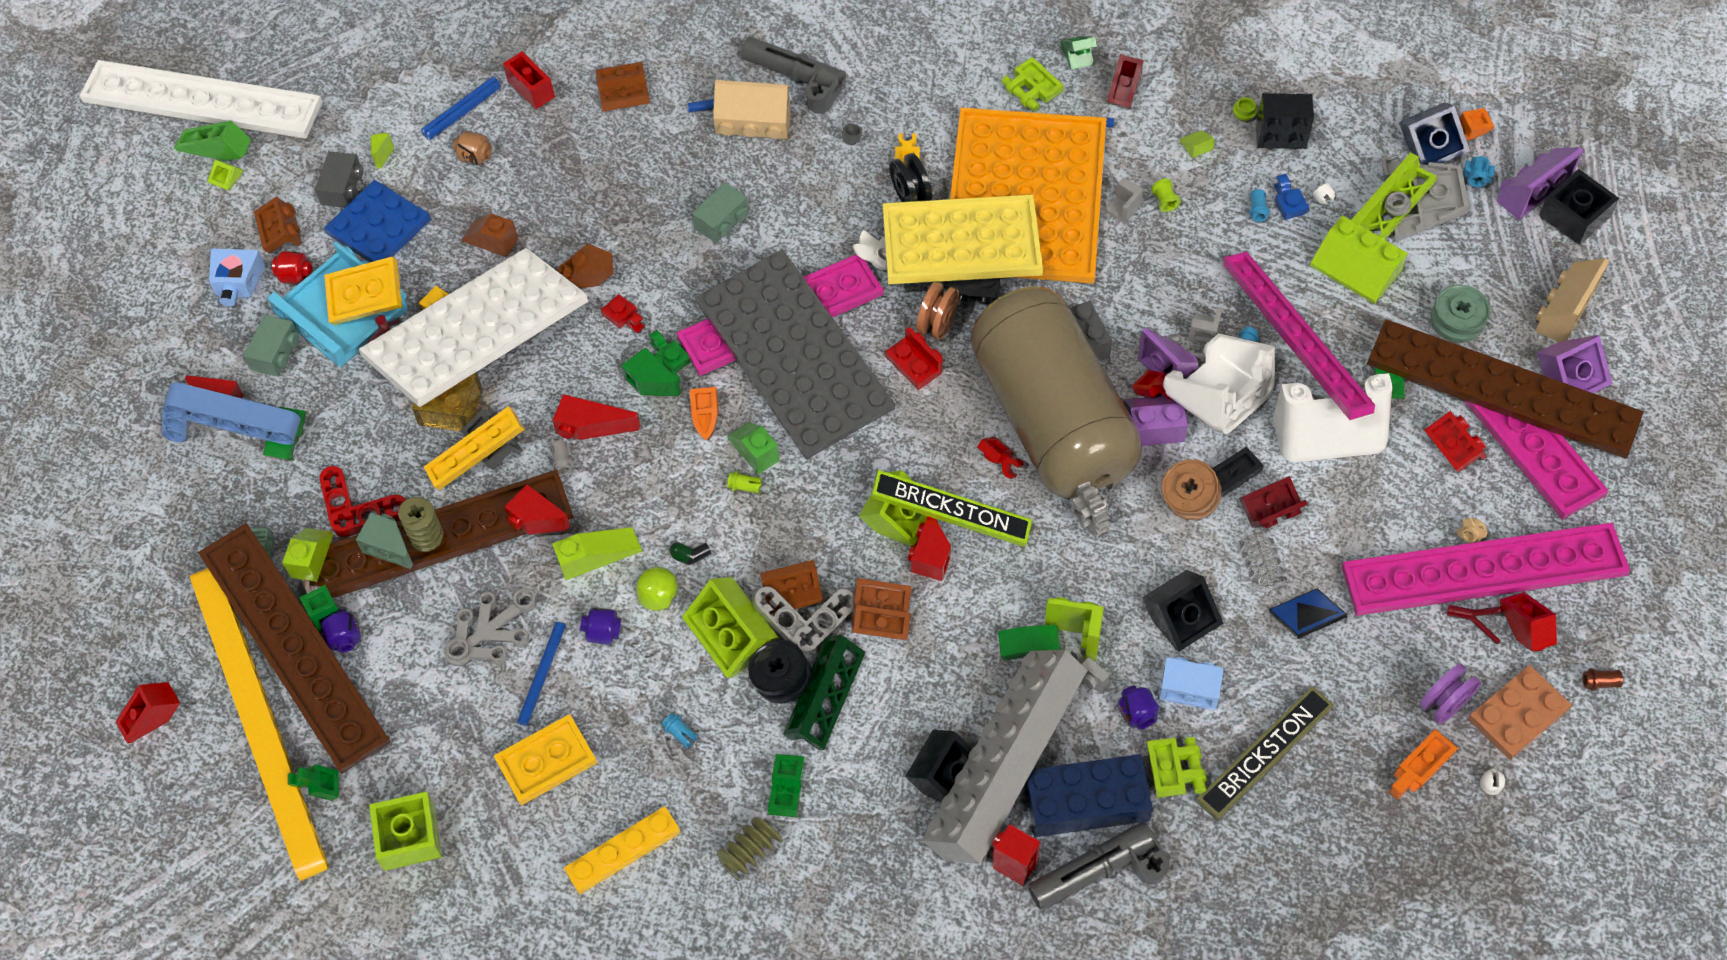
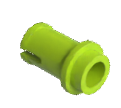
[727,470,762,495]

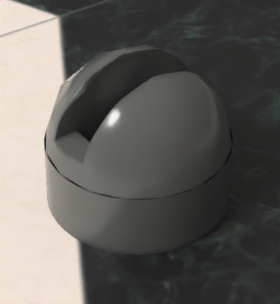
[842,124,862,146]

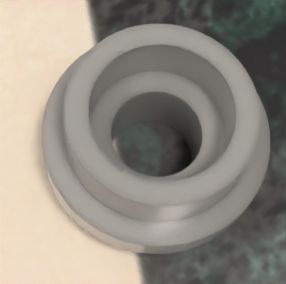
[1385,192,1411,216]

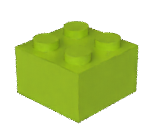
[369,791,442,871]

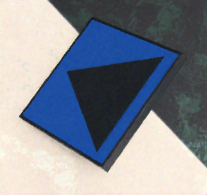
[1269,588,1347,639]

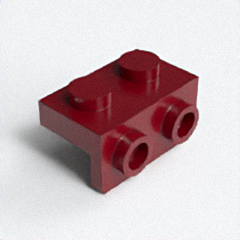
[1239,476,1308,530]

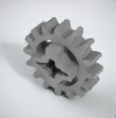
[1070,482,1110,537]

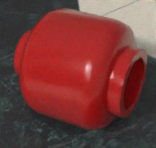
[272,251,312,284]

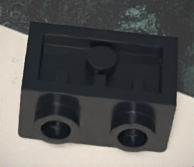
[947,278,1001,303]

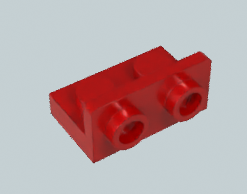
[885,327,943,390]
[1424,410,1487,473]

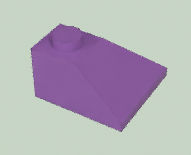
[1138,328,1198,379]
[1537,335,1613,393]

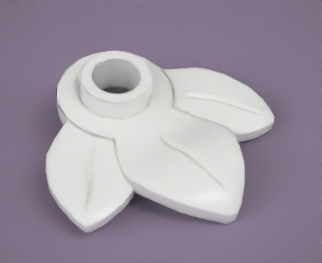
[853,230,887,271]

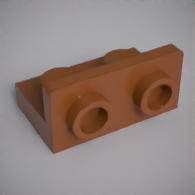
[254,197,302,254]

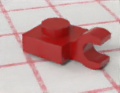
[601,294,645,334]
[1132,370,1172,400]
[977,436,1024,479]

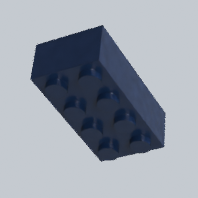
[1025,754,1153,838]

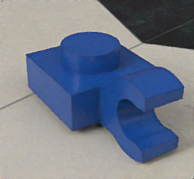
[1274,174,1309,220]

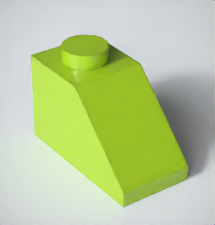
[282,528,333,582]

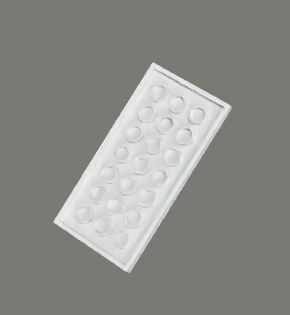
[359,248,588,407]

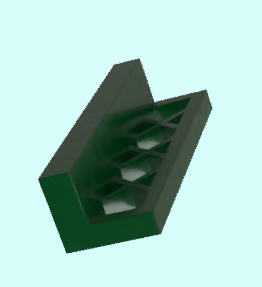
[783,635,866,750]

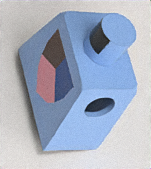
[209,249,265,307]

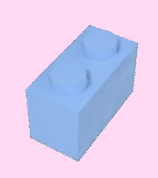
[1159,657,1224,710]

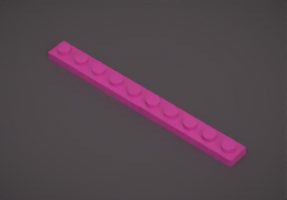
[1223,251,1375,420]

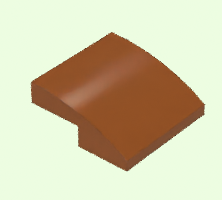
[595,62,650,111]
[852,578,911,641]

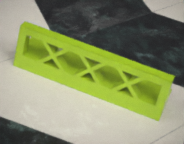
[1351,153,1437,239]

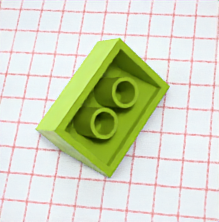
[1310,215,1408,304]
[682,577,779,678]

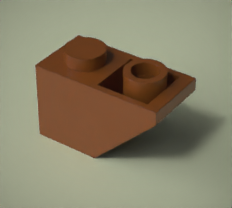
[557,243,614,288]

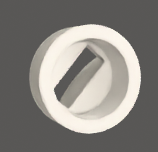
[1312,183,1335,205]
[1480,769,1506,795]

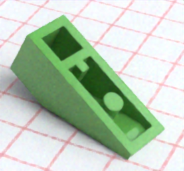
[174,120,251,161]

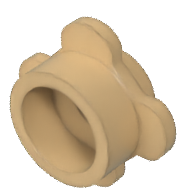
[1457,518,1488,543]

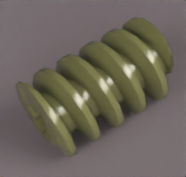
[398,497,444,552]
[717,817,783,881]

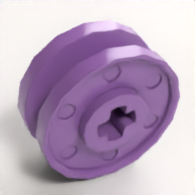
[1419,663,1481,725]

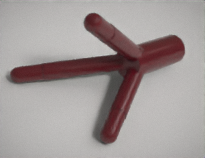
[368,315,400,343]
[1447,605,1503,644]

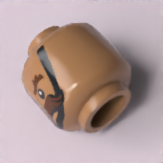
[453,131,492,165]

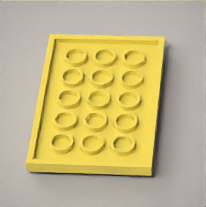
[883,195,1043,284]

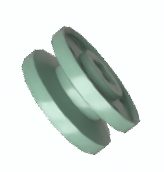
[1430,284,1490,343]

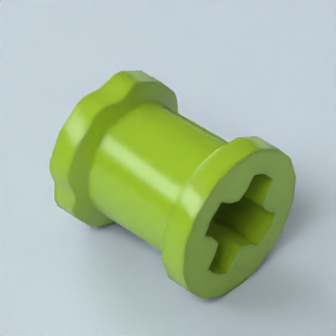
[1151,179,1181,212]

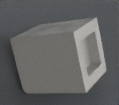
[1105,177,1144,223]
[1188,307,1222,344]

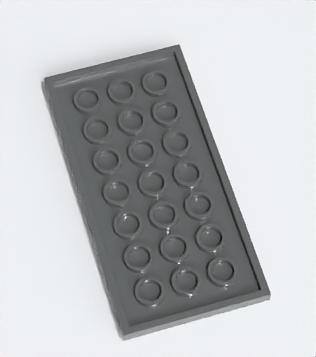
[695,249,895,460]

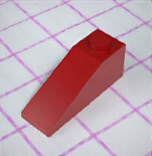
[552,394,641,440]

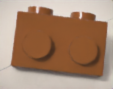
[760,560,823,615]

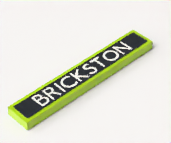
[870,470,1032,547]

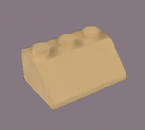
[713,80,791,139]
[1535,258,1610,342]

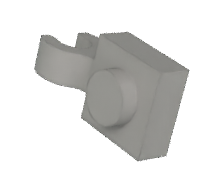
[1071,648,1110,694]

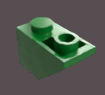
[621,347,681,397]

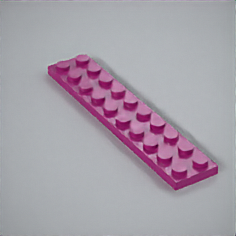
[1341,522,1630,616]

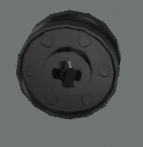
[889,153,932,202]
[748,639,812,704]

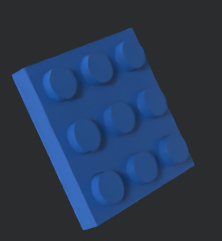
[324,179,431,262]

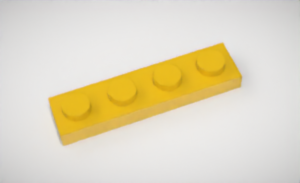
[424,406,525,490]
[564,806,681,895]

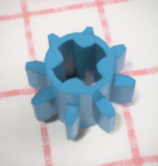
[1463,156,1495,187]

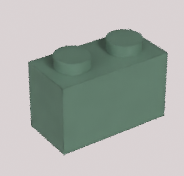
[691,182,749,243]
[243,315,299,377]

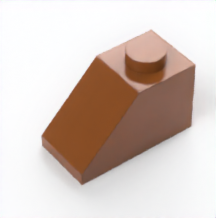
[462,213,518,257]

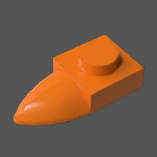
[690,387,719,440]

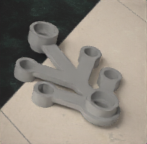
[445,588,537,666]

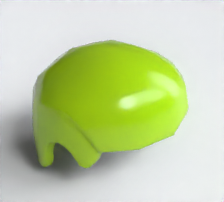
[636,566,678,611]

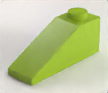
[552,527,642,580]

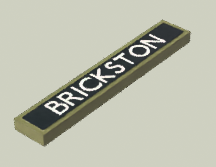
[1196,686,1334,822]

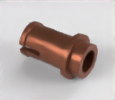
[1582,668,1623,691]

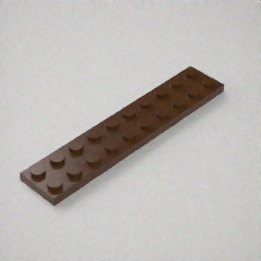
[1367,319,1644,459]
[303,469,574,598]
[198,523,391,774]

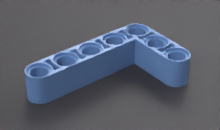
[162,383,301,445]

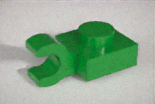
[649,330,691,373]
[288,764,339,801]

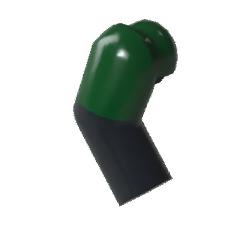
[669,542,712,565]

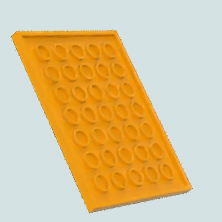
[950,108,1106,284]

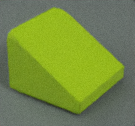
[1180,130,1215,158]
[370,133,394,169]
[207,159,244,190]

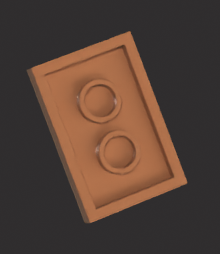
[1468,665,1573,760]

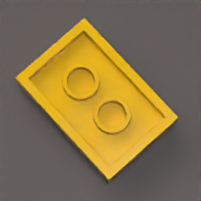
[324,257,402,325]
[494,714,598,806]

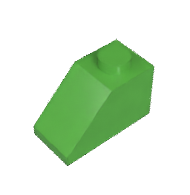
[727,422,780,474]

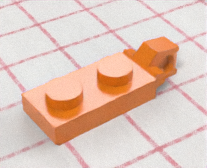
[1389,729,1458,800]

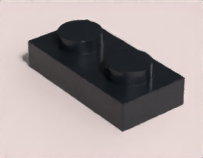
[1212,447,1264,497]

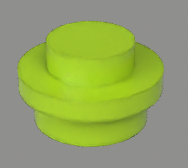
[1233,97,1258,121]

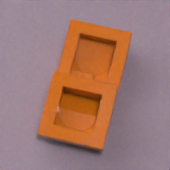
[1459,108,1494,141]

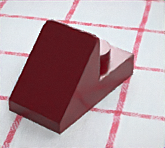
[1107,54,1144,109]

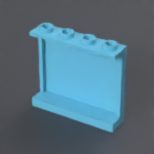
[267,241,409,368]

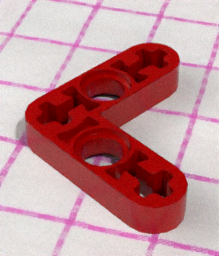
[319,466,406,537]

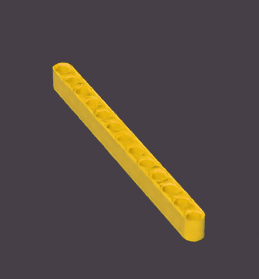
[189,568,329,881]

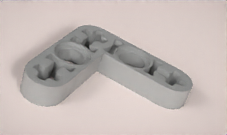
[752,587,854,654]

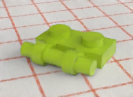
[1001,57,1064,112]
[1147,737,1207,798]

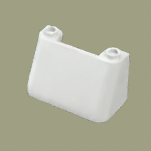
[1163,333,1275,434]
[1273,373,1392,462]

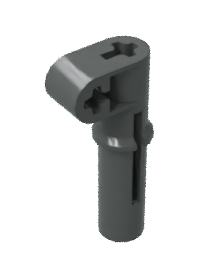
[741,37,846,114]
[1027,821,1169,911]

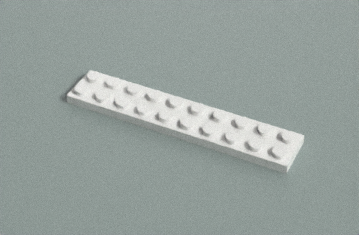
[80,60,323,139]

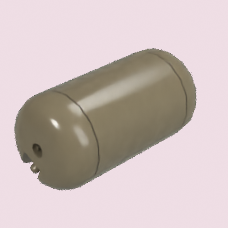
[970,287,1142,500]

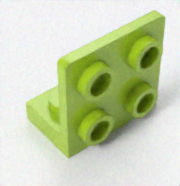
[1045,597,1104,661]

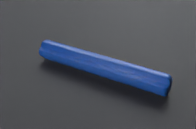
[421,77,501,140]

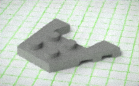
[1381,156,1469,241]

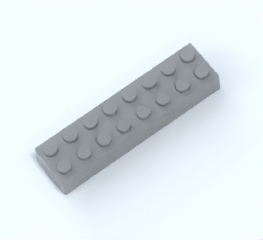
[922,649,1088,864]

